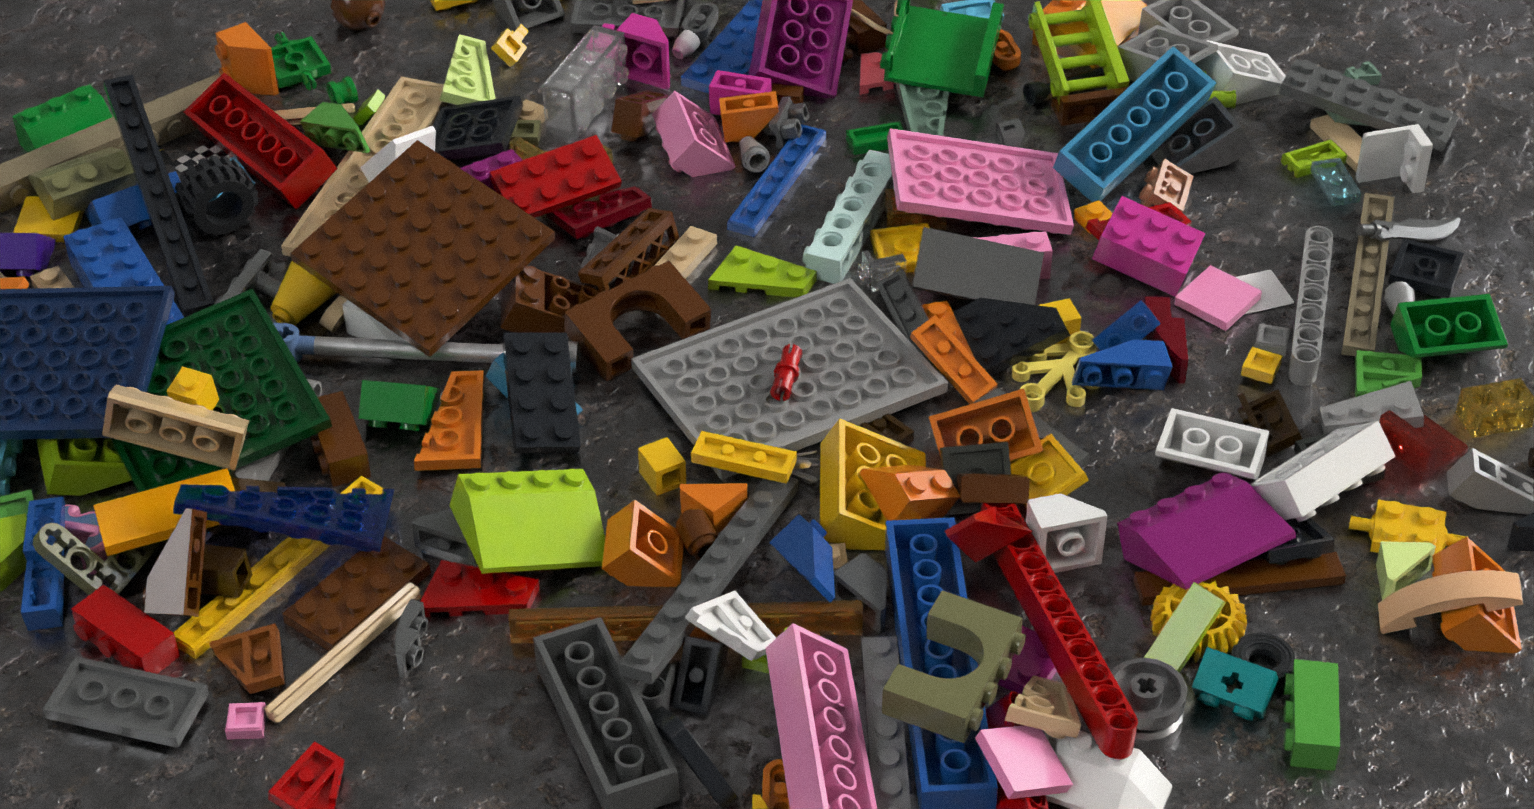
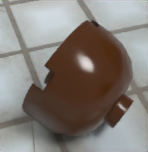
[330,0,385,31]

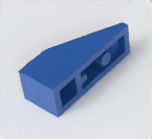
[769,514,835,603]

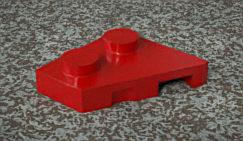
[268,741,344,809]

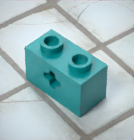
[1192,647,1279,721]

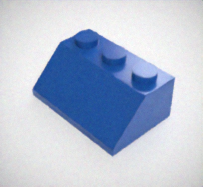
[84,171,183,230]

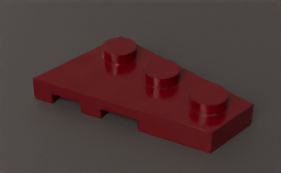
[546,186,652,239]

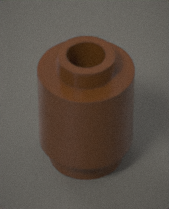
[676,509,718,560]

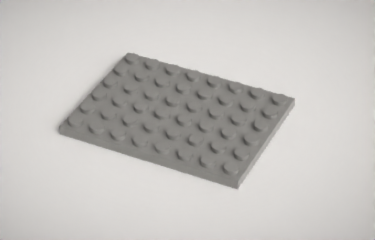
[631,278,948,480]

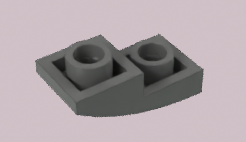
[395,599,428,679]

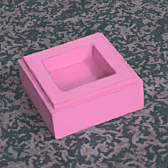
[225,702,266,740]

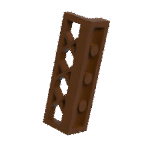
[1052,87,1128,126]
[578,208,680,293]

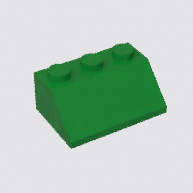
[12,84,113,152]
[1390,294,1508,358]

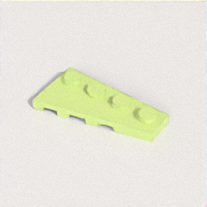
[439,34,495,105]

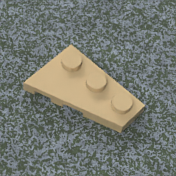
[1005,675,1081,739]

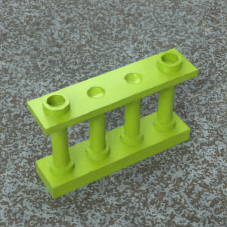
[1028,0,1129,104]

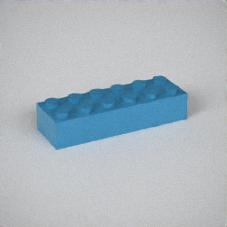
[1053,46,1217,202]

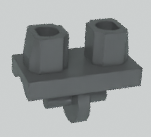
[762,96,809,149]

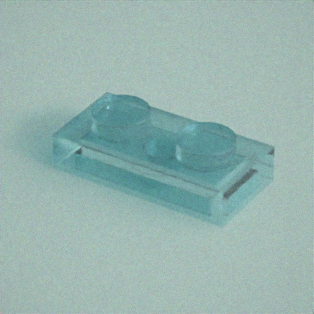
[1311,158,1361,206]

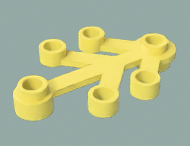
[1012,331,1100,412]

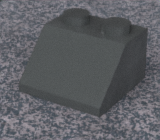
[493,0,565,31]

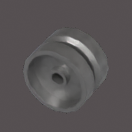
[1111,658,1187,752]

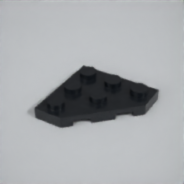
[953,297,1070,377]

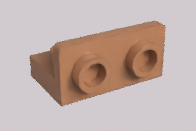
[1138,159,1194,212]

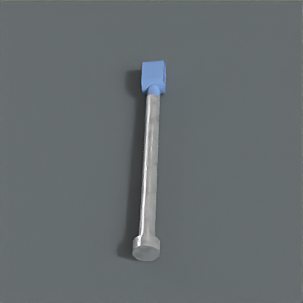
[273,323,580,373]

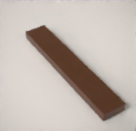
[1134,551,1346,606]

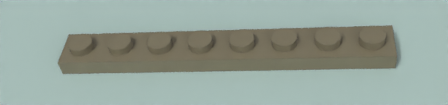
[1341,193,1395,357]

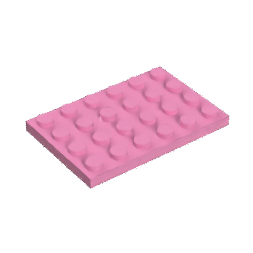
[887,128,1074,235]

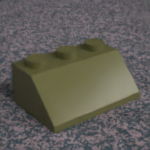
[28,147,136,221]

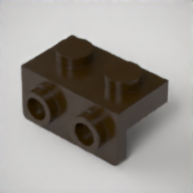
[1237,389,1303,457]

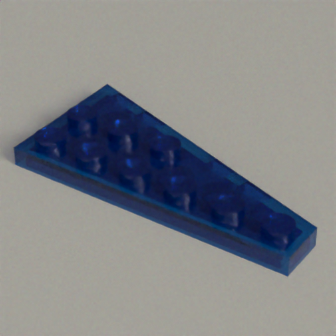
[173,484,394,552]

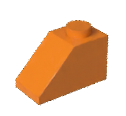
[719,91,779,143]

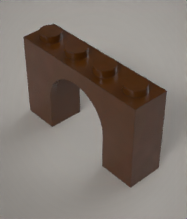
[565,261,712,382]

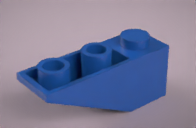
[1072,339,1173,390]

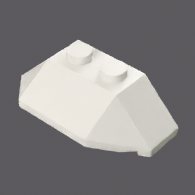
[1045,730,1172,809]

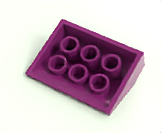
[749,0,853,99]
[1117,473,1296,590]

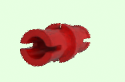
[770,344,803,401]

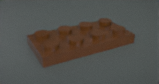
[282,534,431,651]

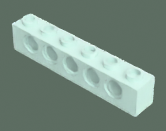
[802,150,895,284]

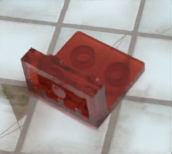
[1379,410,1469,480]

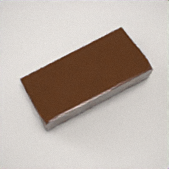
[957,473,1029,503]

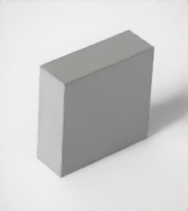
[1255,324,1290,357]

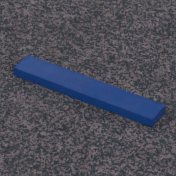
[727,124,826,237]

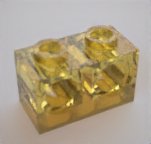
[1456,378,1534,438]

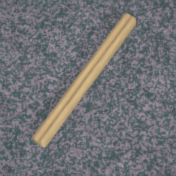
[264,582,421,723]

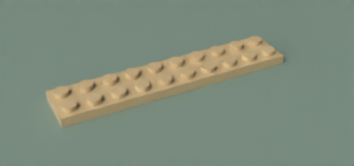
[281,77,448,257]

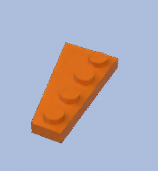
[414,370,485,471]

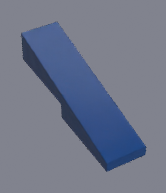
[21,496,65,631]

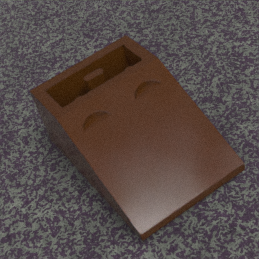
[501,266,599,336]

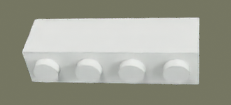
[1250,421,1396,522]

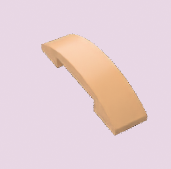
[1378,570,1523,634]

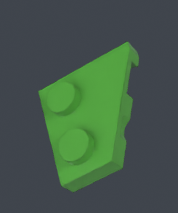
[1355,350,1422,397]

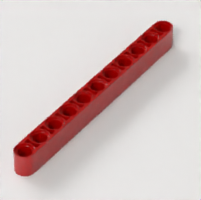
[980,503,1138,759]

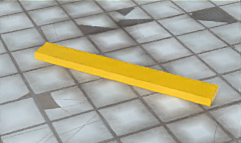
[173,476,387,659]

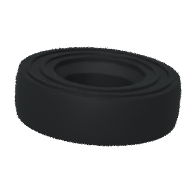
[1231,633,1295,690]

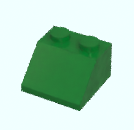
[358,380,441,431]

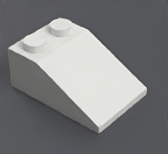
[1195,40,1286,105]

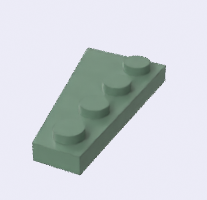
[896,83,949,136]

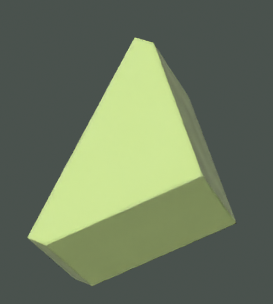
[1376,541,1436,600]

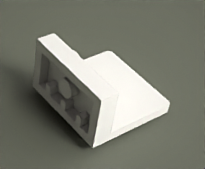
[1356,124,1433,193]

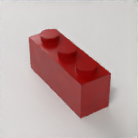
[71,585,180,674]

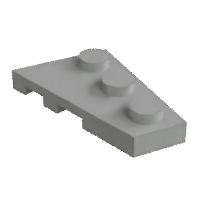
[1319,381,1424,434]

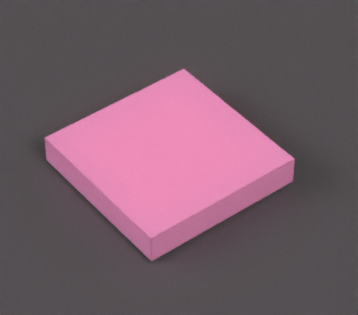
[1174,265,1262,331]
[975,725,1073,799]

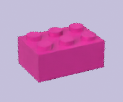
[1092,196,1206,297]

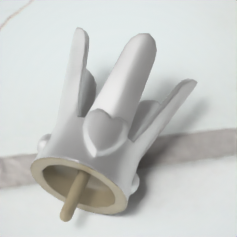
[790,450,820,484]

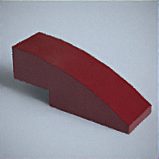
[1144,296,1189,384]

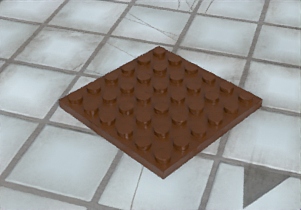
[290,140,555,357]

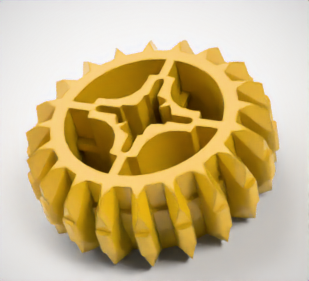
[1150,580,1247,663]

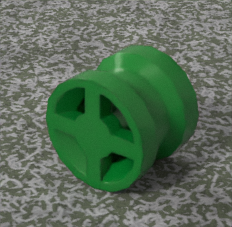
[326,76,358,104]

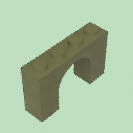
[882,590,1026,743]

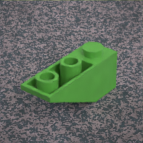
[300,102,370,153]

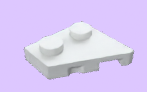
[685,591,776,661]

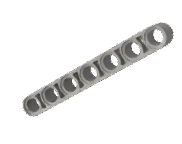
[1288,226,1333,386]

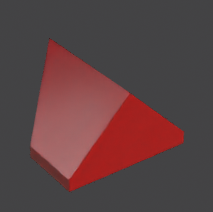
[945,506,1032,563]

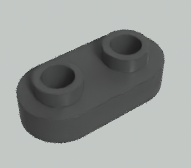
[682,2,719,42]

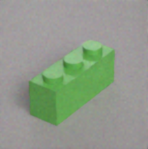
[1283,659,1340,771]

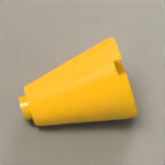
[270,261,337,325]

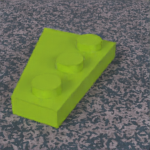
[708,245,817,297]

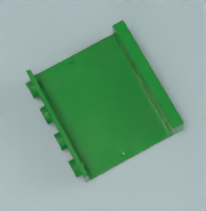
[880,0,1004,97]

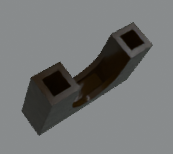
[155,477,291,598]

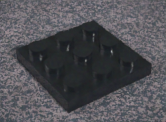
[433,95,523,160]

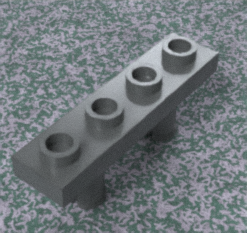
[215,249,282,304]

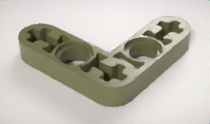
[33,523,161,595]

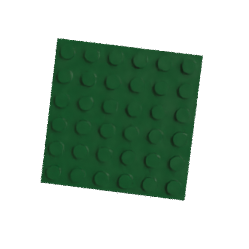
[110,288,332,493]

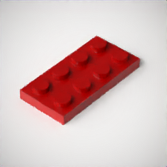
[489,135,622,218]

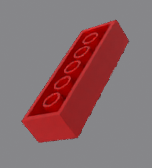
[183,73,338,210]

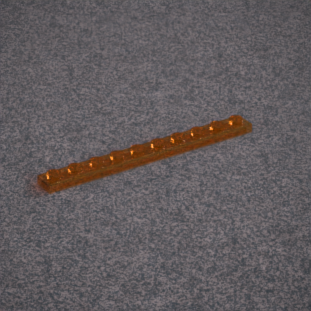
[508,600,863,643]

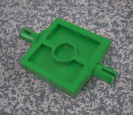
[271,32,332,90]

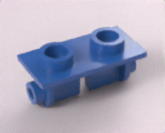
[1092,300,1161,351]

